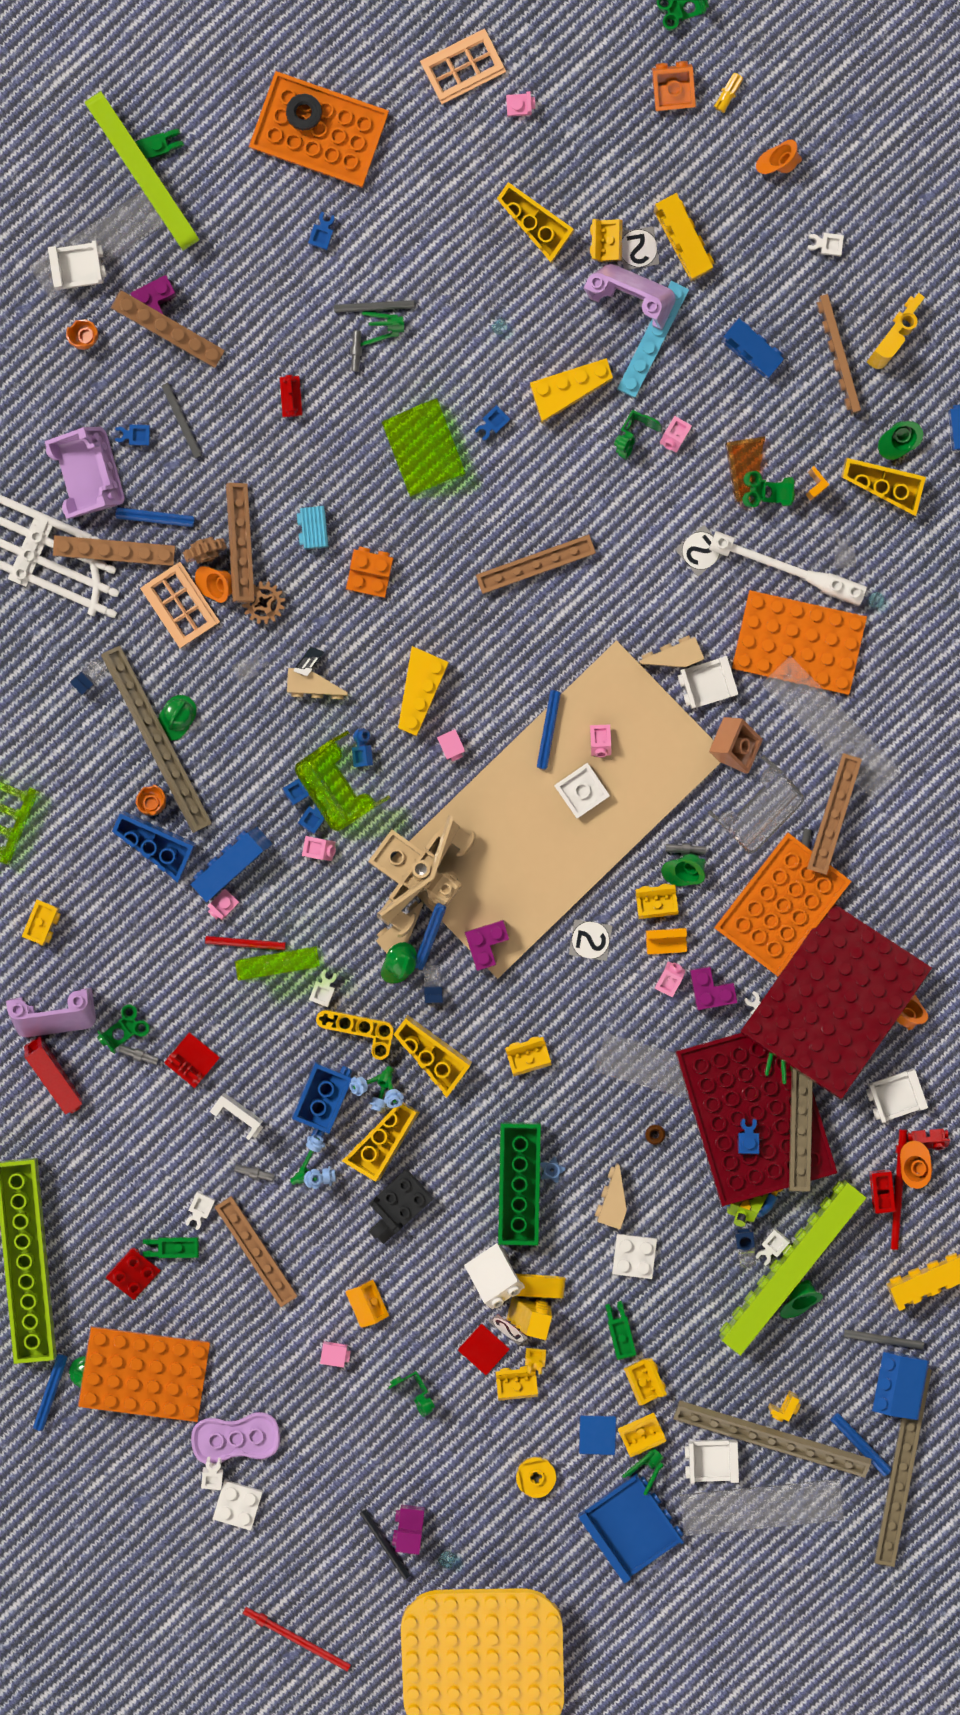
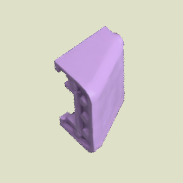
[584,264,676,330]
[45,427,124,519]
[6,988,96,1037]

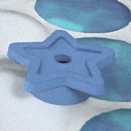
[540,1157,566,1183]

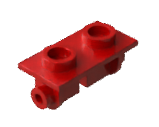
[279,375,303,417]
[907,1129,950,1150]

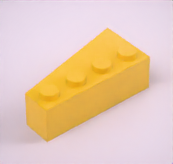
[497,182,575,263]
[654,193,714,282]
[530,358,613,423]
[841,458,926,516]
[398,646,449,736]
[393,1015,472,1098]
[342,1102,420,1182]
[886,1253,960,1311]
[506,1297,552,1340]

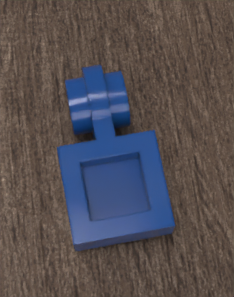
[352,728,373,767]

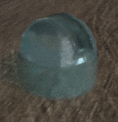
[490,317,508,335]
[868,592,885,609]
[438,1551,455,1569]

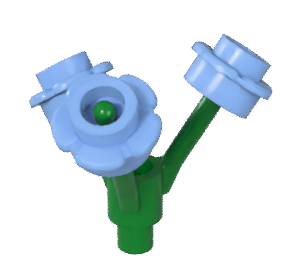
[349,1066,404,1112]
[290,1134,336,1189]

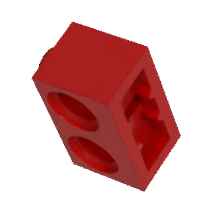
[869,1169,896,1214]

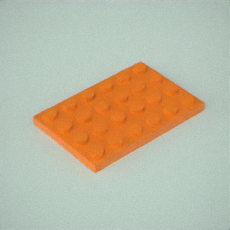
[249,71,389,188]
[731,590,867,695]
[714,832,852,977]
[78,1326,210,1422]

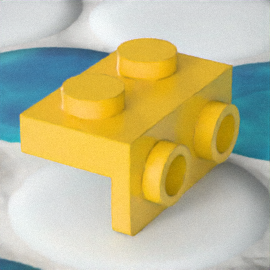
[590,219,623,262]
[635,884,679,919]
[22,899,61,946]
[505,1037,552,1077]
[624,1358,667,1405]
[495,1366,538,1401]
[768,1390,801,1422]
[618,1412,666,1457]

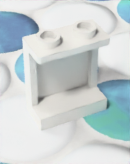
[48,240,106,290]
[677,656,738,709]
[866,1069,928,1123]
[210,1093,263,1140]
[464,1243,525,1309]
[685,1439,739,1484]

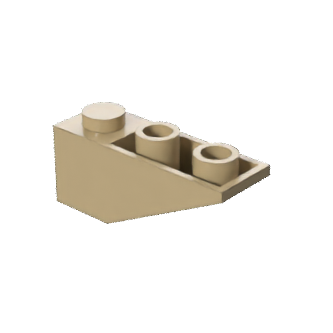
[639,635,704,668]
[287,668,348,699]
[376,901,424,953]
[595,1163,627,1229]

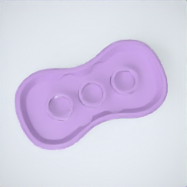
[191,1412,280,1464]

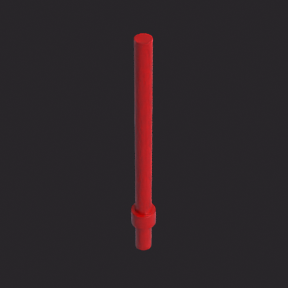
[890,1129,907,1250]
[242,1607,351,1671]

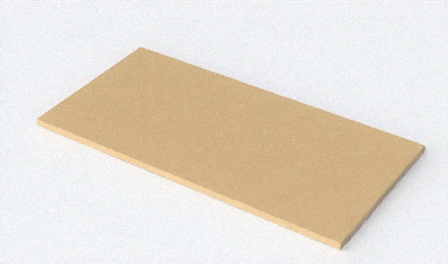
[391,640,721,979]

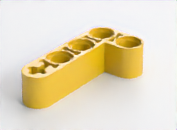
[316,1010,394,1060]
[515,1273,566,1298]

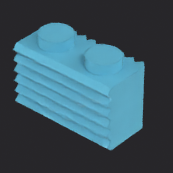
[297,506,329,550]

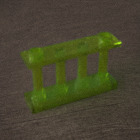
[0,782,39,865]
[234,946,320,981]

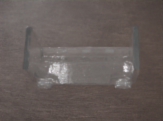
[708,755,804,854]

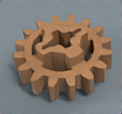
[183,537,227,564]
[242,581,286,625]

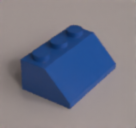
[291,1061,352,1134]
[872,1351,929,1420]

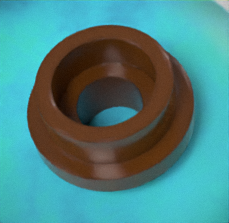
[645,1124,665,1145]

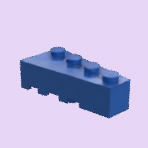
[112,811,196,883]
[190,826,273,902]

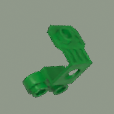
[656,0,709,31]
[614,410,662,459]
[742,471,795,508]
[97,1004,150,1054]
[387,1371,435,1418]

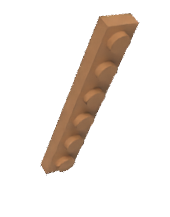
[111,290,225,368]
[816,294,861,414]
[226,483,255,603]
[476,534,596,594]
[53,535,175,566]
[807,753,862,875]
[215,1195,298,1307]

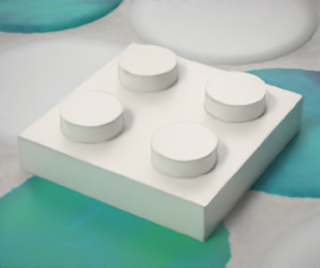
[554,763,610,818]
[612,1234,657,1279]
[213,1480,263,1531]

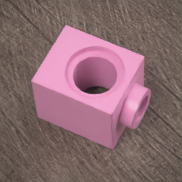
[437,729,465,762]
[320,1341,351,1367]

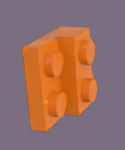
[651,61,696,111]
[346,547,393,598]

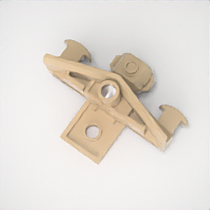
[368,815,475,938]

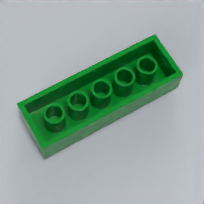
[498,1122,541,1245]

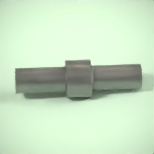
[350,330,362,372]
[665,843,706,855]
[118,1044,159,1065]
[234,1164,275,1182]

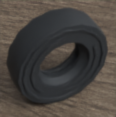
[286,93,322,131]

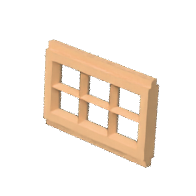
[420,28,506,105]
[140,562,220,648]

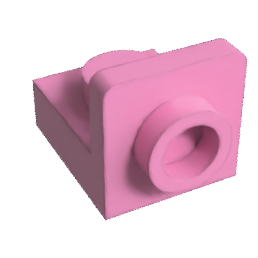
[506,91,535,117]
[660,416,692,452]
[590,725,611,757]
[302,836,336,861]
[207,888,239,920]
[655,961,685,997]

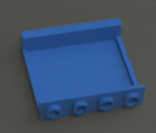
[578,1473,684,1584]

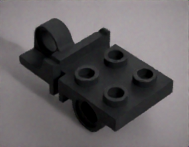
[369,1169,434,1244]

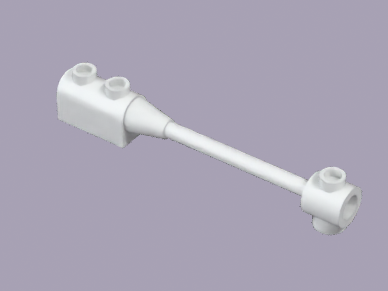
[709,531,867,606]

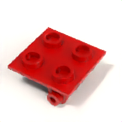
[164,1032,220,1088]
[105,1247,161,1300]

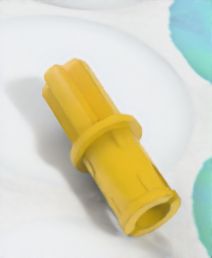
[713,73,743,113]

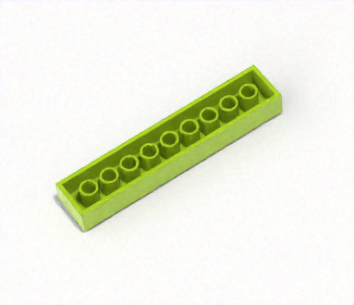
[0,1158,57,1364]
[719,1179,866,1356]

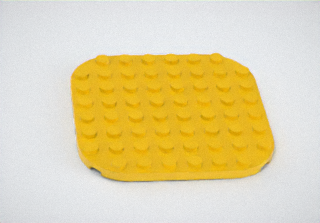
[401,1588,564,1715]

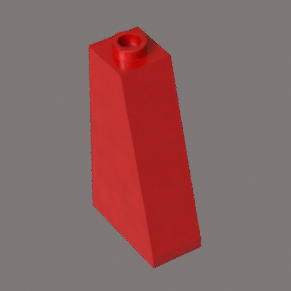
[24,1035,82,1115]

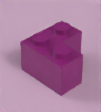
[130,275,177,332]
[465,920,509,971]
[689,966,737,1010]
[392,1504,425,1555]

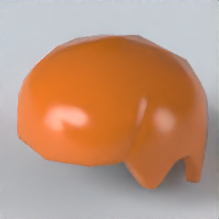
[66,319,99,350]
[136,785,166,816]

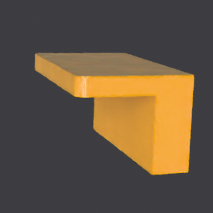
[806,466,829,501]
[646,928,687,954]
[345,1280,389,1328]

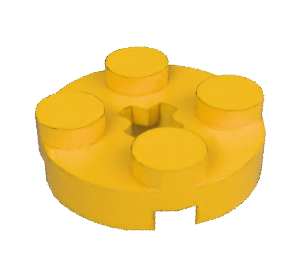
[516,1457,556,1498]

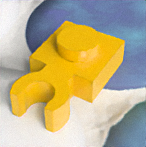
[525,1348,546,1374]

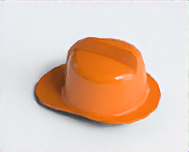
[756,140,802,174]
[195,566,232,603]
[897,995,928,1030]
[900,1141,933,1189]

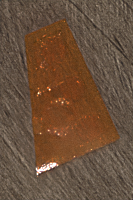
[725,436,765,503]

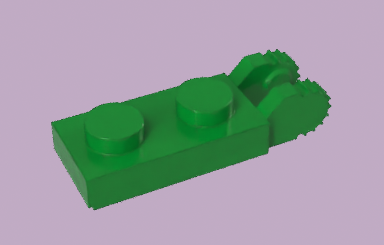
[135,129,184,160]
[143,1237,199,1258]
[605,1301,636,1360]

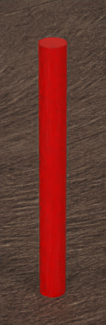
[205,936,286,950]

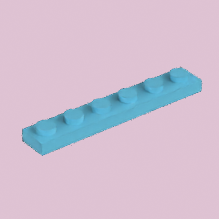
[617,281,689,398]

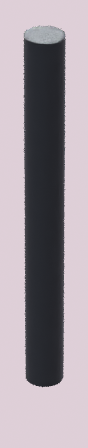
[359,1509,411,1580]

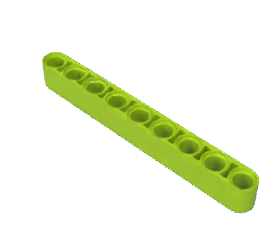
[84,91,200,251]

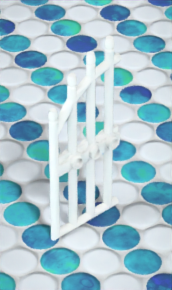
[0,495,119,618]

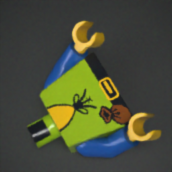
[727,1189,783,1227]

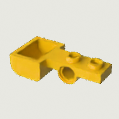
[866,293,925,369]

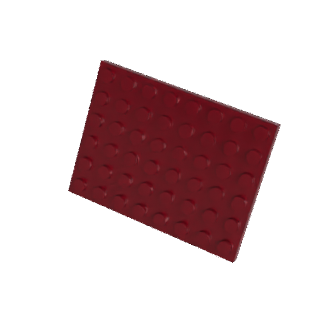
[741,904,932,1100]
[675,1033,837,1207]

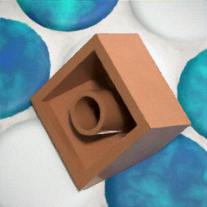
[709,717,763,774]

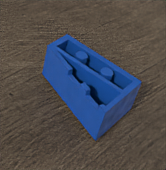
[721,318,784,380]

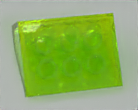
[381,398,466,497]

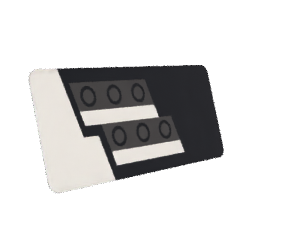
[293,647,324,676]

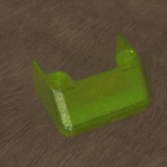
[295,730,391,831]

